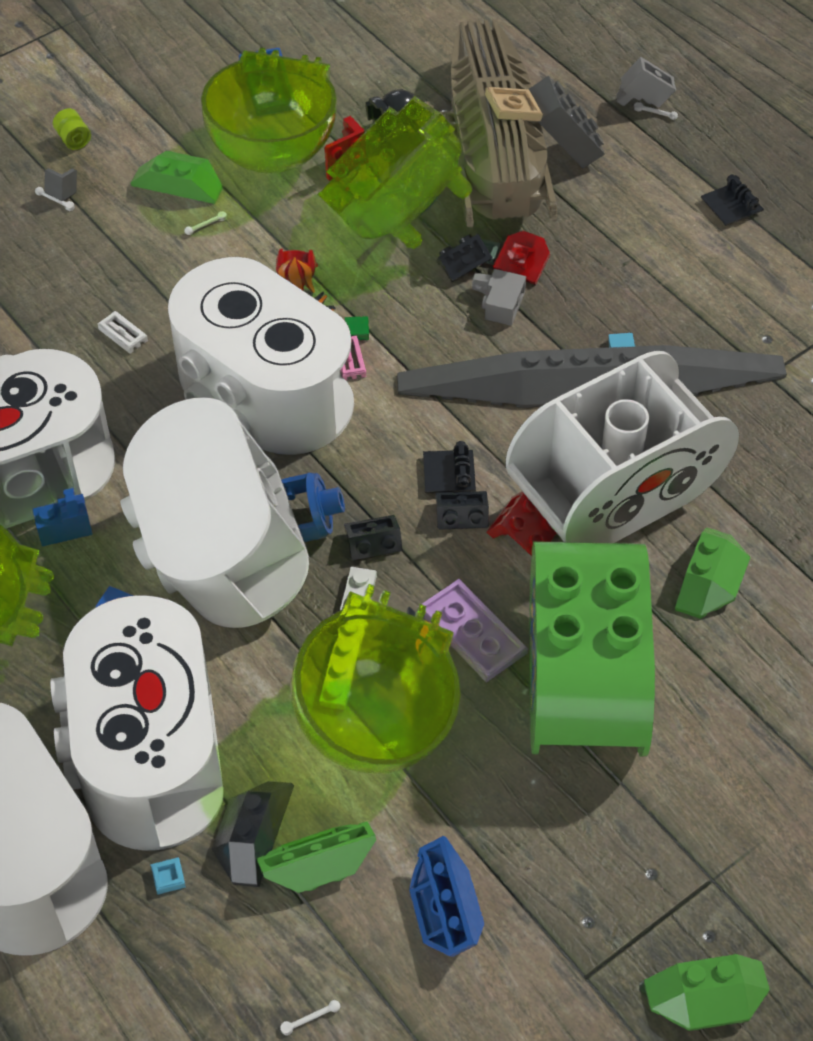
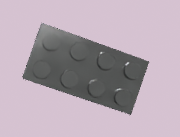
[528,76,605,168]

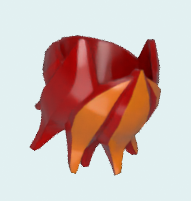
[276,248,318,293]

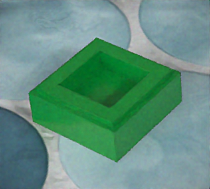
[345,316,369,340]

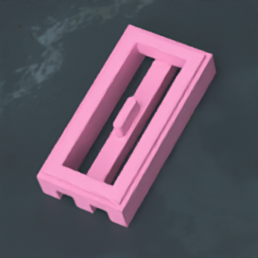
[340,336,366,380]

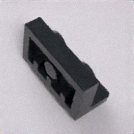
[436,234,493,282]
[436,491,489,530]
[344,515,403,560]

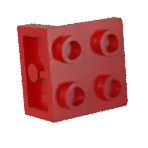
[324,115,366,181]
[486,491,556,556]

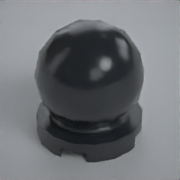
[365,89,421,141]

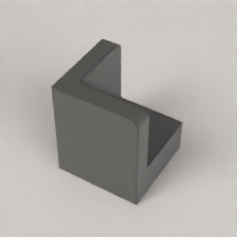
[44,168,77,201]

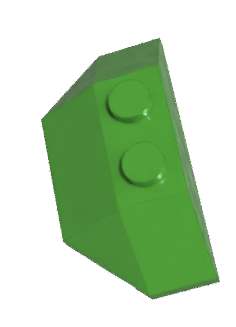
[131,151,223,204]
[675,527,750,618]
[257,821,376,893]
[644,954,770,1031]

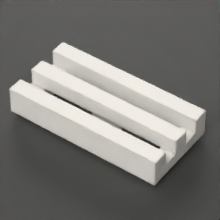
[98,311,148,354]

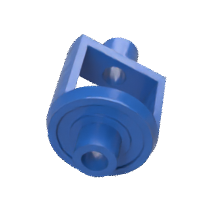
[281,472,345,542]

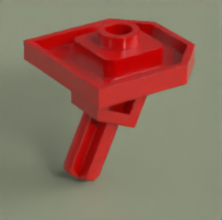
[493,230,551,285]

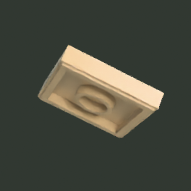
[485,87,543,121]

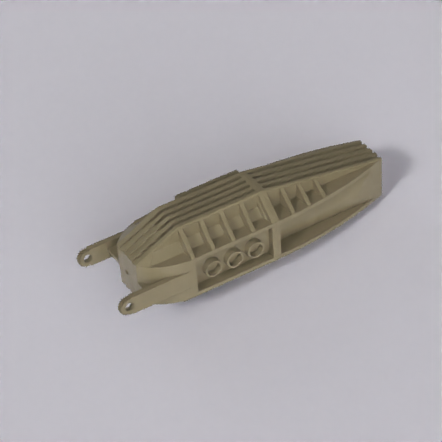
[420,19,558,227]

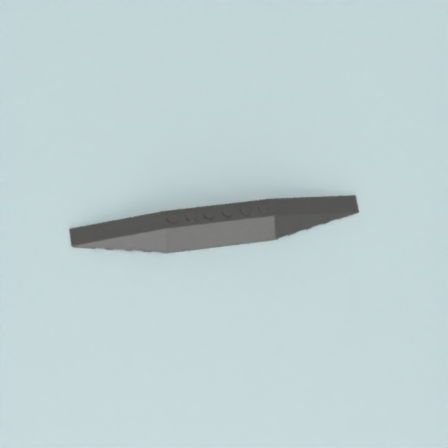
[397,345,787,408]

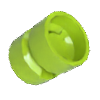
[52,108,91,150]

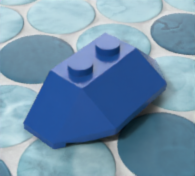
[409,836,485,957]

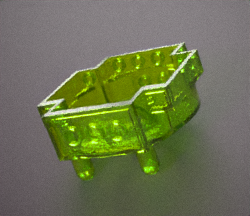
[317,96,472,249]

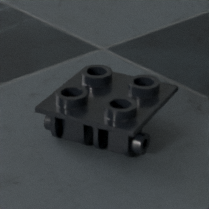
[701,174,764,226]
[423,441,476,493]

